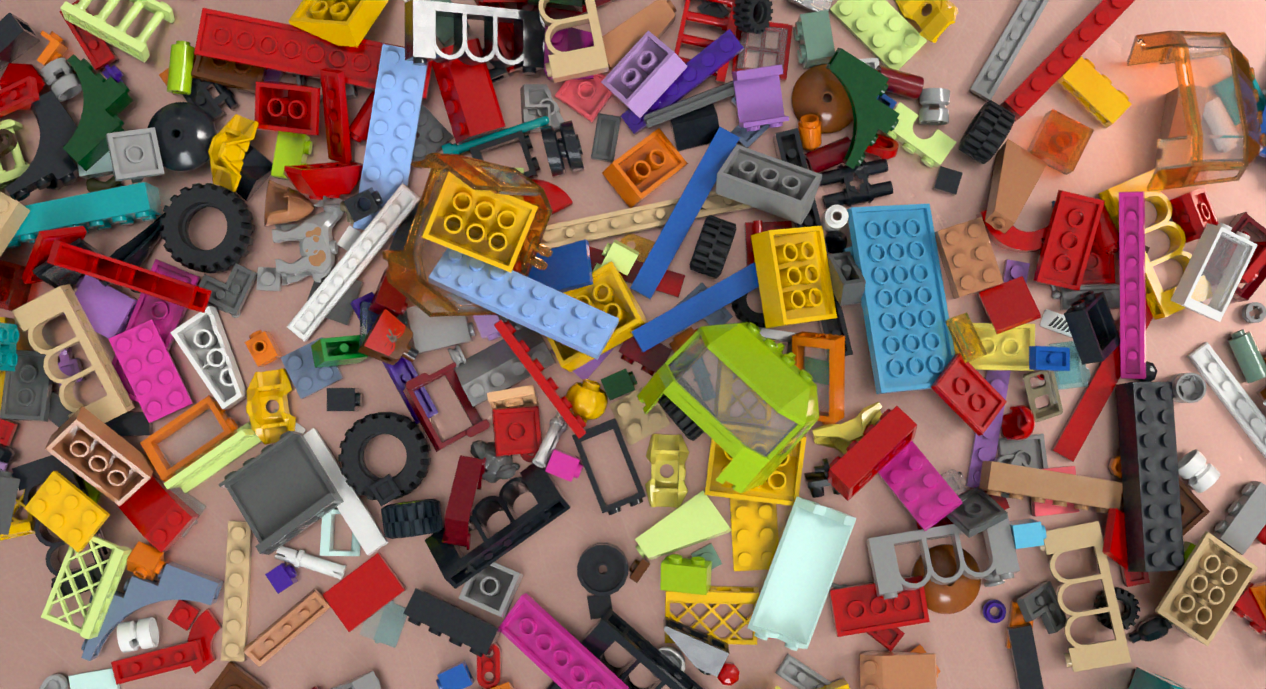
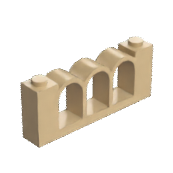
[539,0,609,83]
[12,284,135,423]
[1040,521,1131,672]

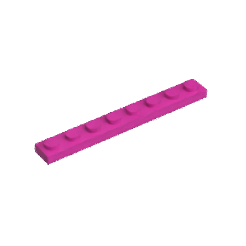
[1119,191,1146,379]

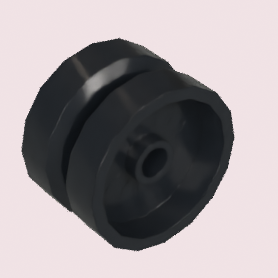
[540,120,584,178]
[577,542,628,596]

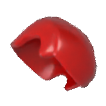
[1001,405,1035,440]

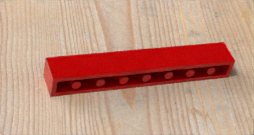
[1000,0,1135,122]

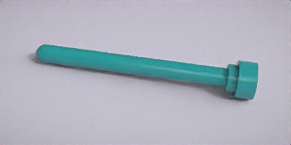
[442,116,550,162]

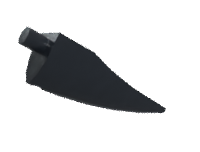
[99,212,166,287]

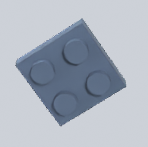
[281,337,343,399]

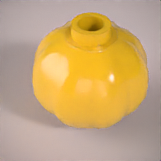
[566,379,608,423]

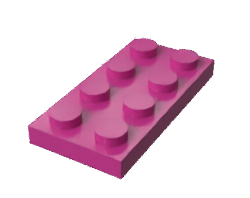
[108,319,193,423]
[878,441,963,531]

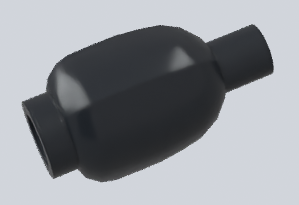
[1128,615,1173,643]

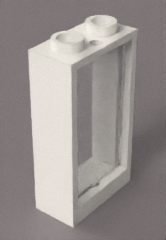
[1171,222,1257,322]

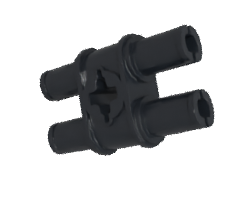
[819,159,893,209]

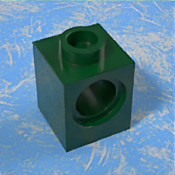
[600,369,638,401]

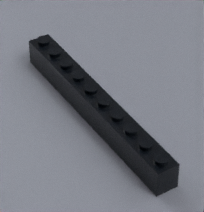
[773,128,853,361]

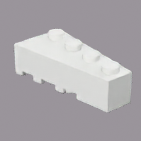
[170,306,247,409]

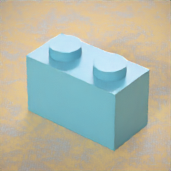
[1009,518,1046,549]

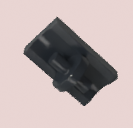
[804,458,840,498]

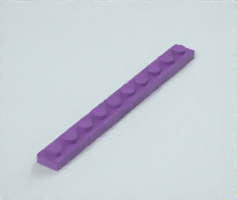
[965,259,1030,490]

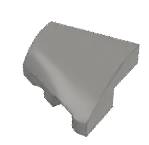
[520,84,565,133]

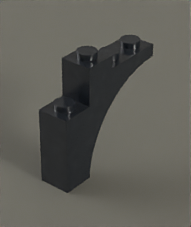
[5,90,78,201]

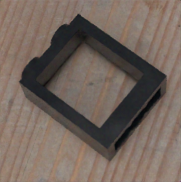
[469,130,540,190]
[1064,291,1120,365]

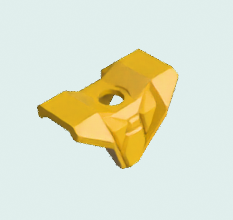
[895,0,959,43]
[208,114,258,192]
[246,368,296,445]

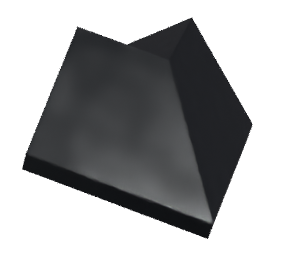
[236,144,273,201]

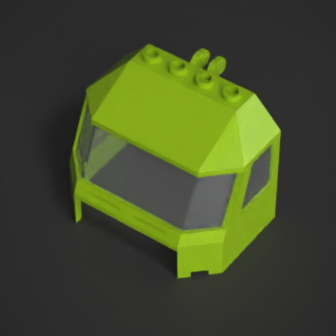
[637,322,819,493]

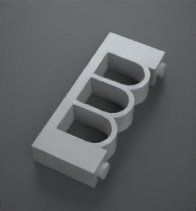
[866,518,1020,600]

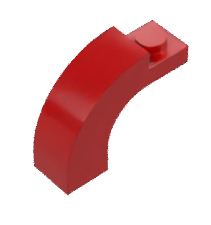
[976,210,1048,253]

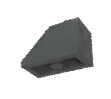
[827,251,866,306]

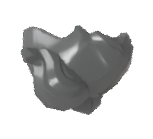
[470,441,520,483]

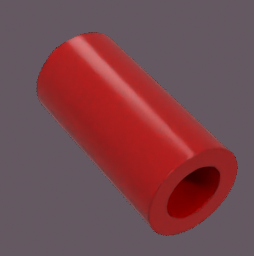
[349,91,375,144]
[1095,204,1119,255]

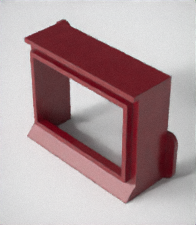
[1202,212,1266,302]
[403,362,490,452]
[442,455,486,550]

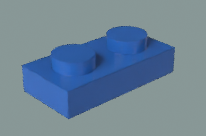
[1029,346,1070,371]

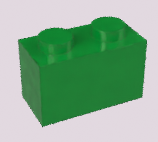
[311,334,368,368]

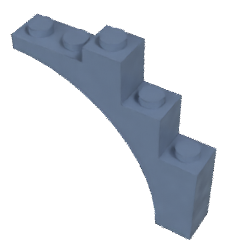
[81,562,224,661]

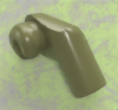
[86,175,122,193]

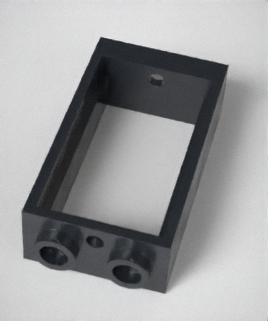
[572,418,646,515]

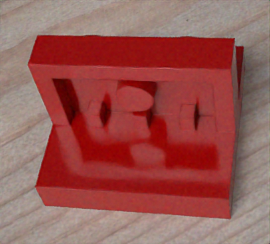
[1169,187,1218,243]

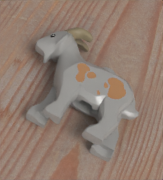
[272,196,354,286]

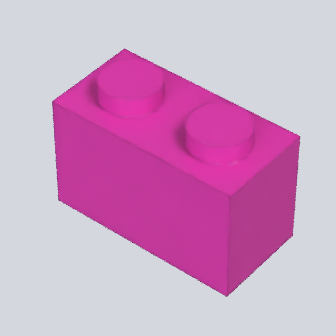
[545,448,584,482]

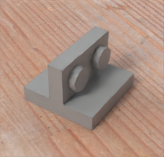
[106,127,164,184]

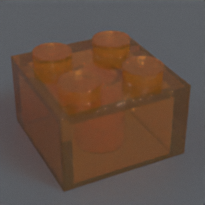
[1027,109,1094,175]

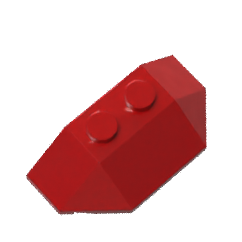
[284,161,363,200]

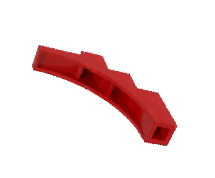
[47,240,212,313]

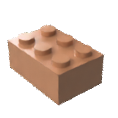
[935,217,1004,299]

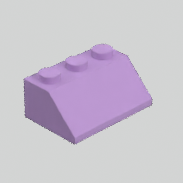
[601,31,688,118]

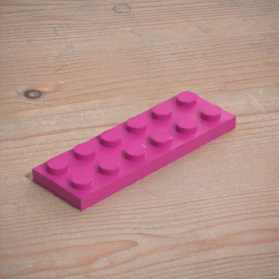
[101,259,200,402]
[498,593,629,689]

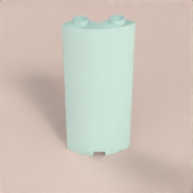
[747,496,857,651]

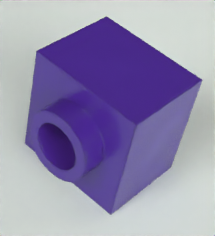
[265,562,298,594]

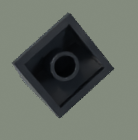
[669,103,719,152]

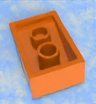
[602,128,688,208]

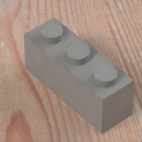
[1213,481,1266,555]

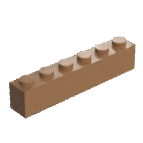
[979,461,1123,514]

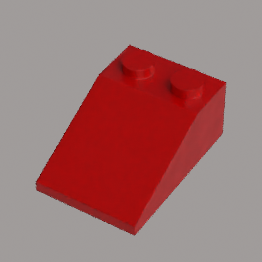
[255,81,320,135]
[117,473,200,553]

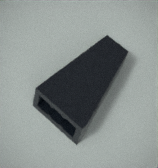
[0,13,40,71]

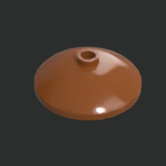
[791,64,853,134]
[911,544,981,614]

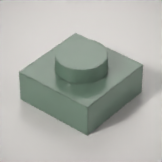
[691,543,722,570]

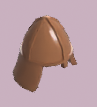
[264,180,314,227]

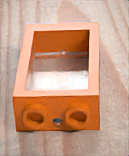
[792,331,845,425]
[140,395,238,482]

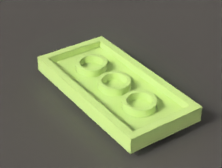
[829,0,927,70]

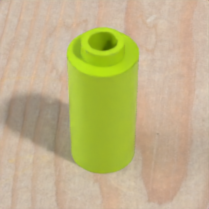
[167,41,195,95]

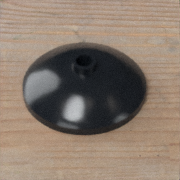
[148,102,217,172]

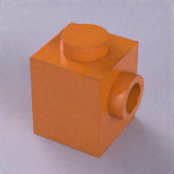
[244,330,283,367]
[127,541,166,581]

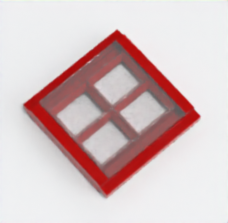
[732,22,793,80]

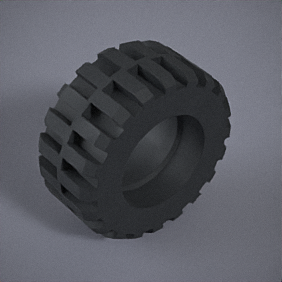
[160,183,255,273]
[338,412,431,500]

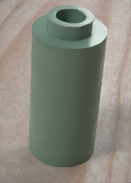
[1228,329,1266,383]

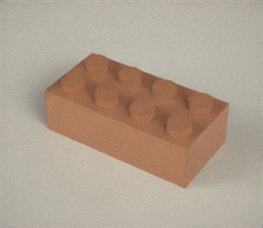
[45,406,154,506]

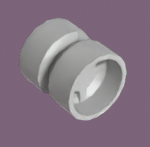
[40,58,82,102]
[919,88,950,125]
[1167,373,1207,403]

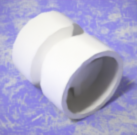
[1178,449,1220,493]
[117,617,159,653]

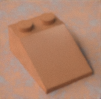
[860,651,937,689]

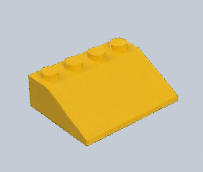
[288,0,389,47]
[422,170,538,272]
[751,226,837,329]
[546,261,648,372]
[704,424,806,506]

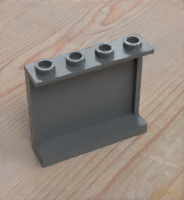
[219,431,344,555]

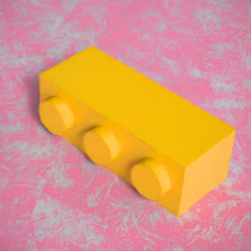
[1057,56,1132,128]

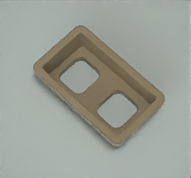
[1023,370,1063,422]

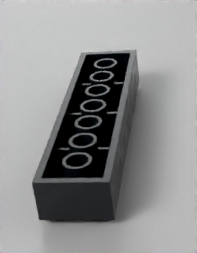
[1116,382,1185,572]

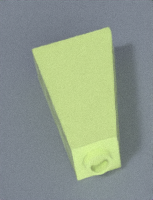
[635,490,731,560]

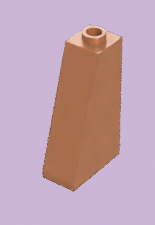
[602,0,677,71]
[1154,86,1204,181]
[985,139,1047,234]

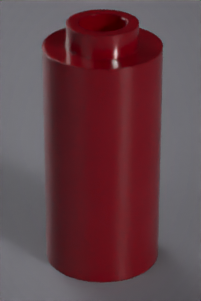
[875,65,924,99]
[804,136,851,173]

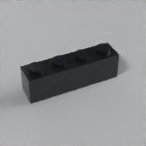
[403,588,502,657]

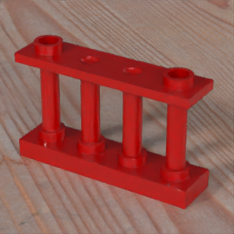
[675,0,737,84]

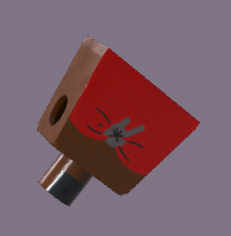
[358,309,419,365]

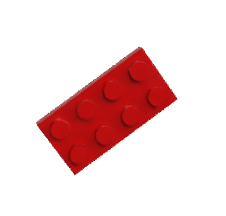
[1033,190,1105,291]
[829,575,930,637]

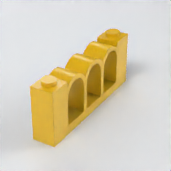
[1098,169,1212,320]

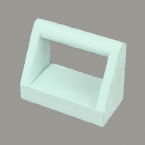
[320,508,361,556]

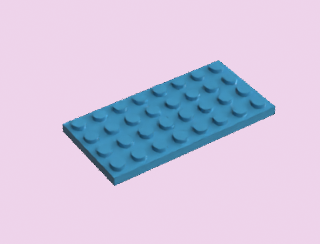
[847,204,955,394]

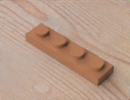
[243,588,330,667]

